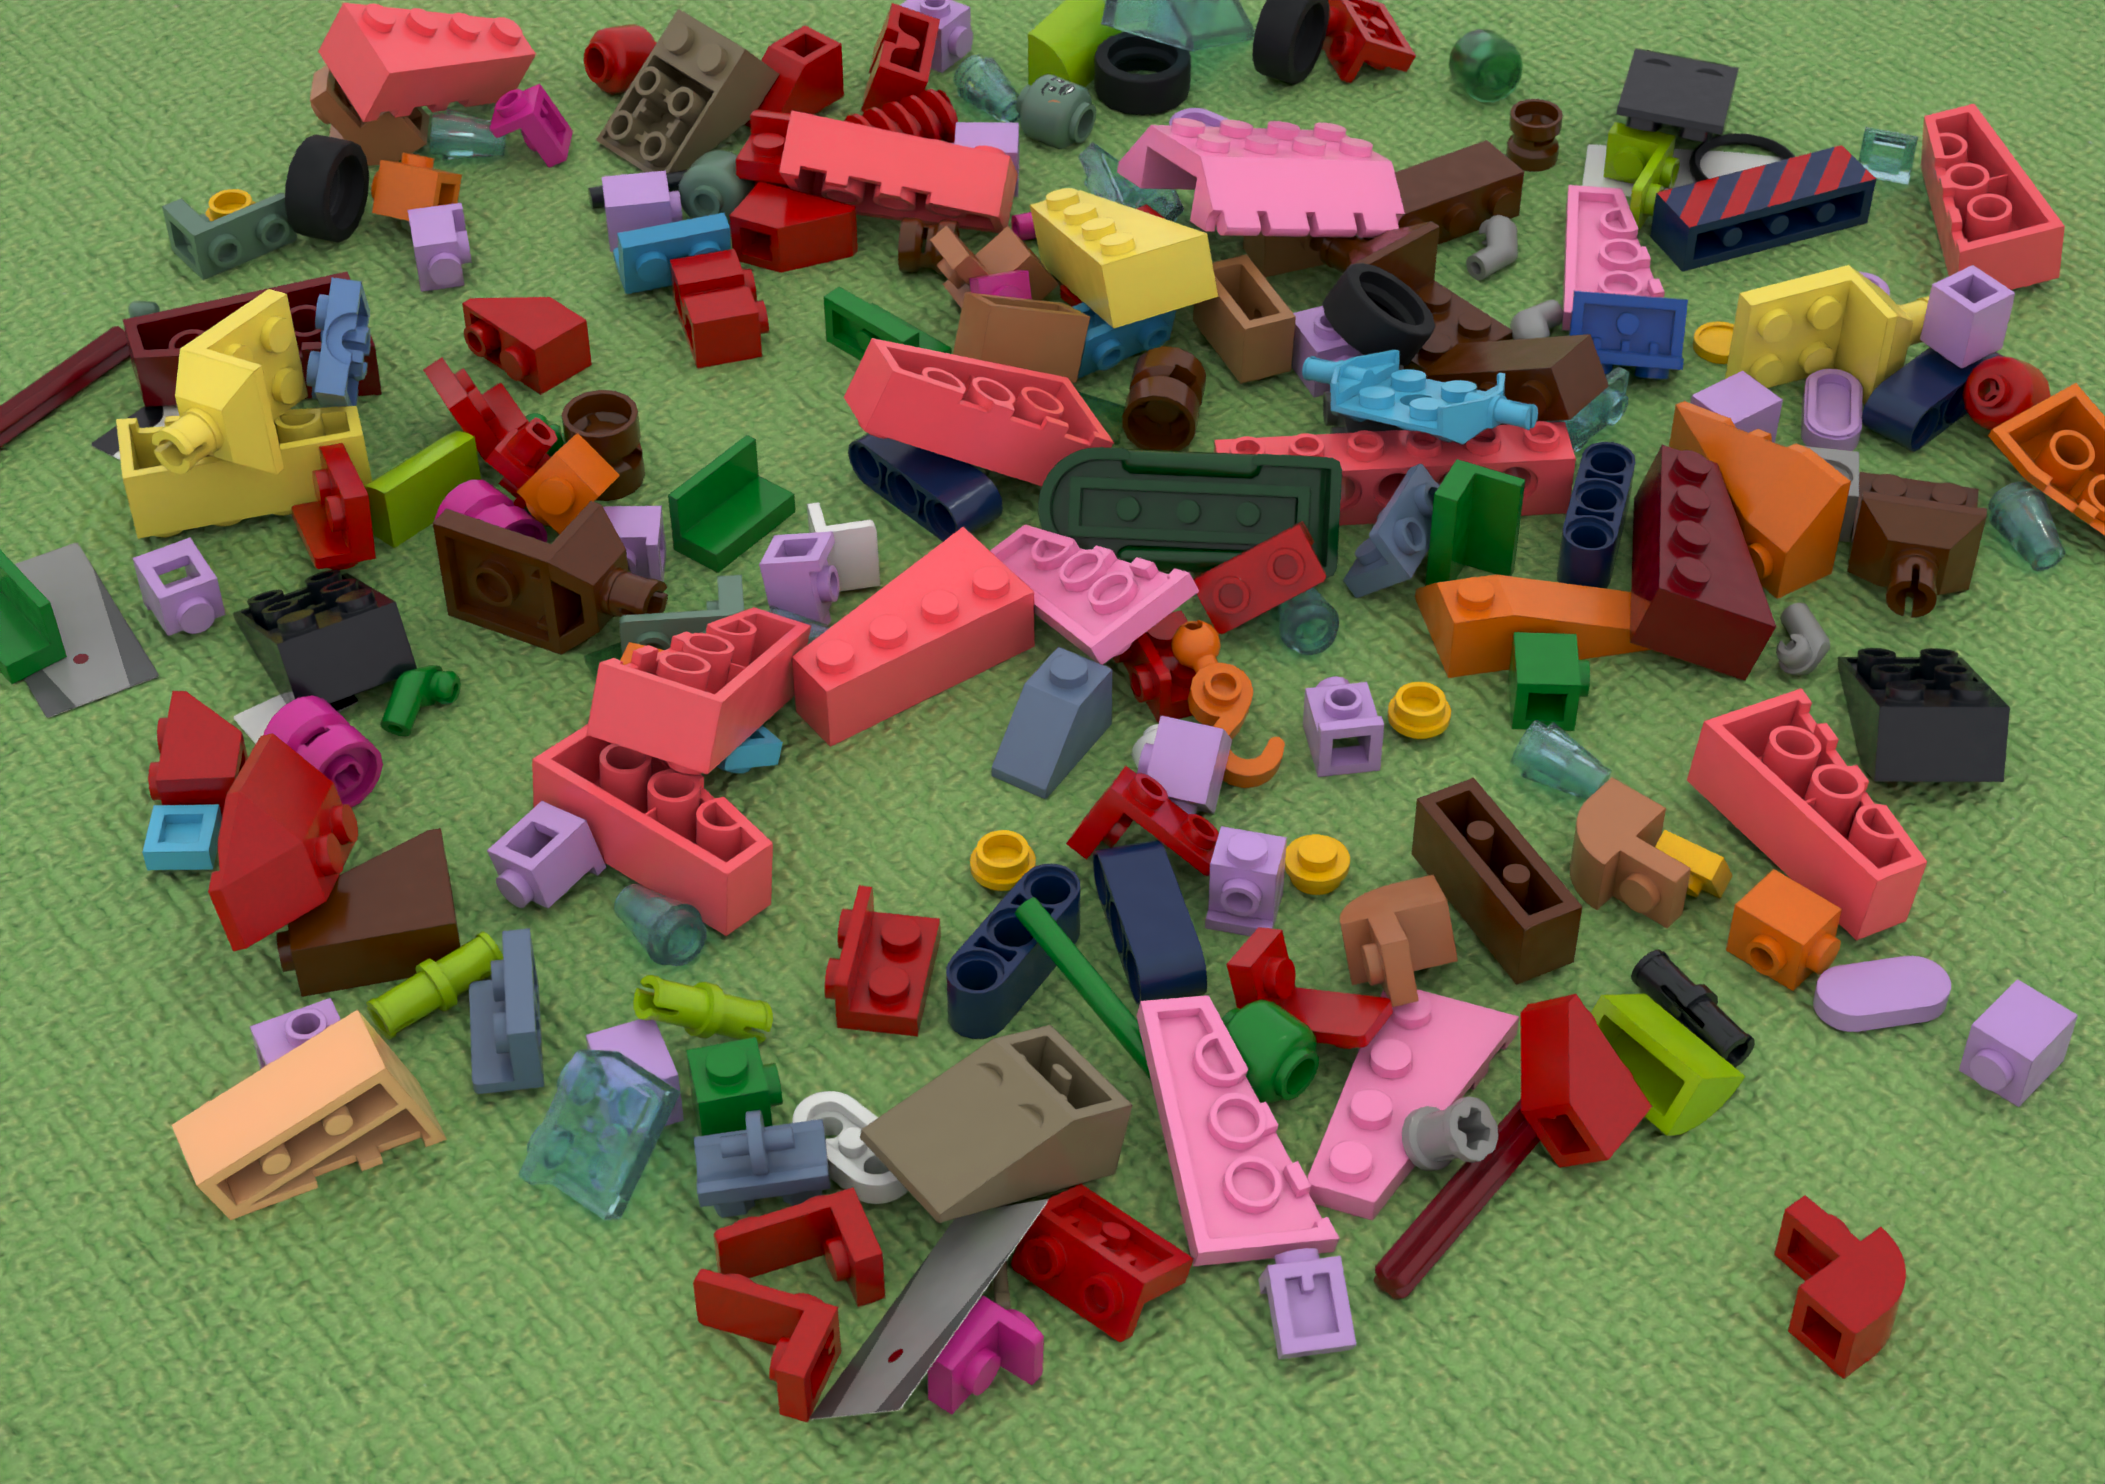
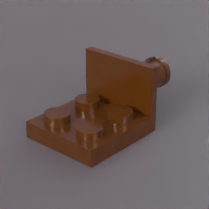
[1319,221,1513,372]
[1847,472,1987,618]
[433,501,668,655]

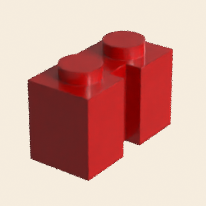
[861,3,940,112]
[670,249,769,369]

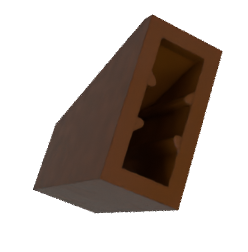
[276,828,461,997]

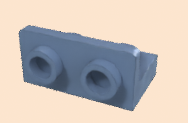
[1343,464,1440,598]
[469,928,544,1094]

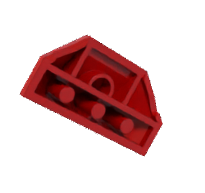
[208,733,358,952]

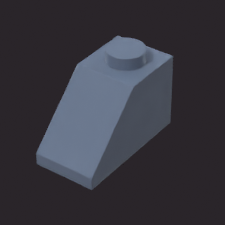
[992,647,1112,799]

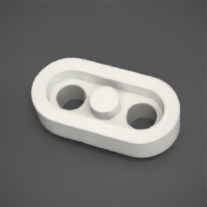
[793,1091,908,1204]

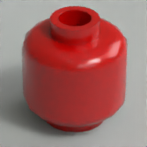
[584,24,657,94]
[1963,356,2051,430]

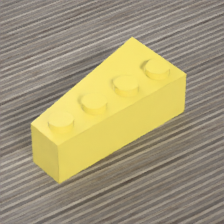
[1030,188,1218,329]
[116,406,372,539]

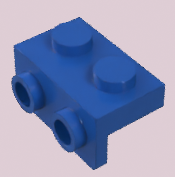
[1569,290,1688,379]

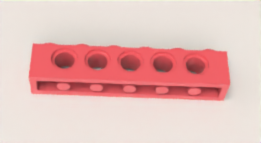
[1214,421,1576,526]

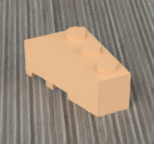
[171,1009,447,1220]

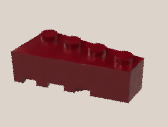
[123,271,382,407]
[1630,445,1776,681]

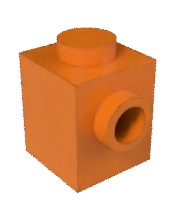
[371,152,462,221]
[517,433,620,535]
[1726,869,1842,991]

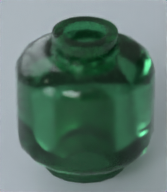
[1448,29,1523,102]

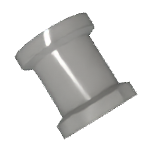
[1402,1097,1498,1171]

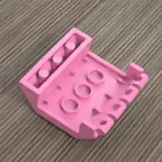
[1117,118,1405,238]

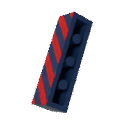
[1650,145,1876,272]

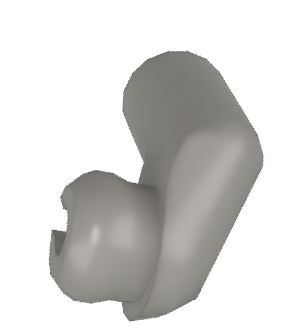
[1466,215,1518,281]
[1510,300,1563,340]
[1776,603,1830,676]

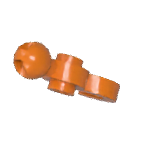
[1171,620,1285,788]

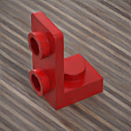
[1066,766,1219,876]
[1226,927,1393,1049]
[714,1187,885,1307]
[693,1269,841,1423]

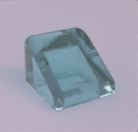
[1859,127,1919,185]

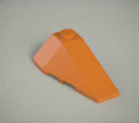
[1669,401,1851,599]

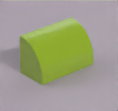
[1028,0,1121,87]
[364,431,481,548]
[1591,994,1746,1136]

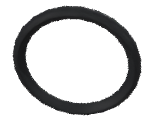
[1689,133,1795,182]

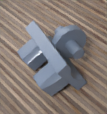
[694,1110,831,1218]

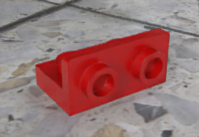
[1322,0,1416,83]
[423,357,528,462]
[291,443,376,570]
[1193,521,1326,634]
[1113,610,1196,724]
[824,885,941,1037]
[1011,1184,1194,1342]

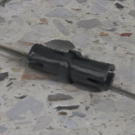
[1631,950,1755,1068]

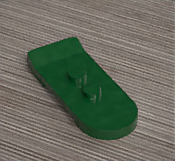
[1038,447,1342,578]

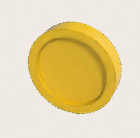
[1693,321,1734,364]

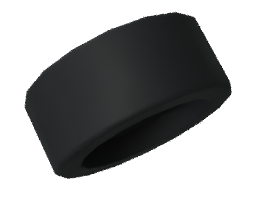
[1252,0,1329,85]
[1094,30,1191,115]
[285,134,369,243]
[1322,263,1435,366]

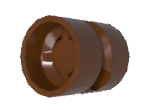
[1122,346,1206,451]
[561,390,645,501]

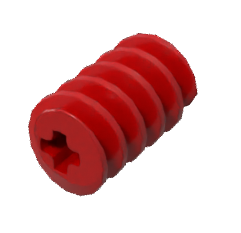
[844,89,958,143]

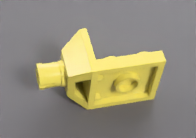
[1725,265,1929,405]
[152,289,308,475]

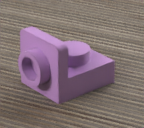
[1258,1248,1357,1360]

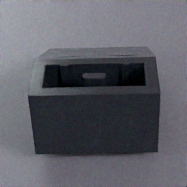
[1616,48,1739,142]
[233,569,417,704]
[1838,648,2010,782]

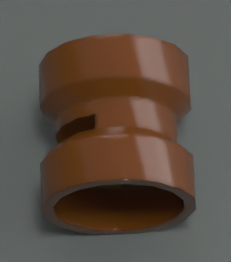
[1506,99,1563,172]
[898,217,960,275]

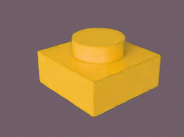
[1655,829,1733,899]

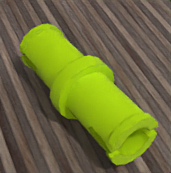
[366,931,503,1040]
[633,975,773,1045]

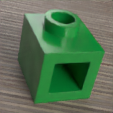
[1508,632,1590,731]
[686,1037,783,1136]

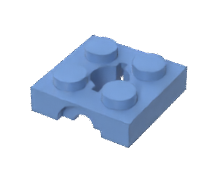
[306,277,371,408]

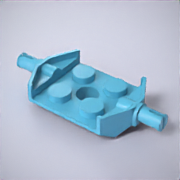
[1302,350,1538,445]

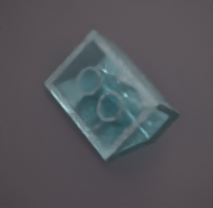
[1101,0,1255,51]

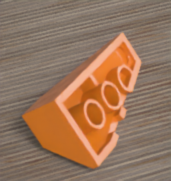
[1988,383,2105,536]
[1415,574,1651,678]

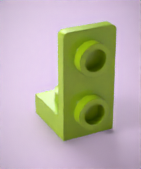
[1603,122,1680,232]

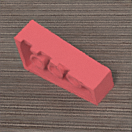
[318,2,536,122]
[1921,104,2065,290]
[779,110,1018,233]
[844,338,1114,486]
[792,527,1035,747]
[586,607,811,775]
[1687,688,1927,941]
[532,724,773,936]

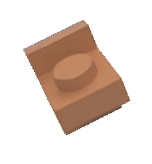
[310,65,430,166]
[930,225,1059,309]
[1570,777,1691,928]
[1340,875,1458,1007]

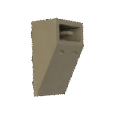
[596,9,779,173]
[860,1025,1132,1223]

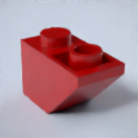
[744,25,844,128]
[729,181,858,273]
[462,297,592,395]
[148,691,248,816]
[1520,994,1652,1168]

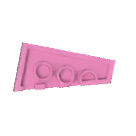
[1562,185,1665,331]
[990,525,1199,665]
[1307,989,1519,1221]
[1136,995,1340,1267]

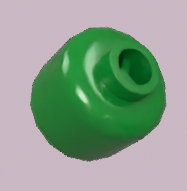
[1222,999,1319,1104]

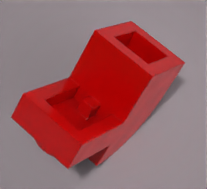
[736,109,791,189]
[1774,1195,1906,1379]

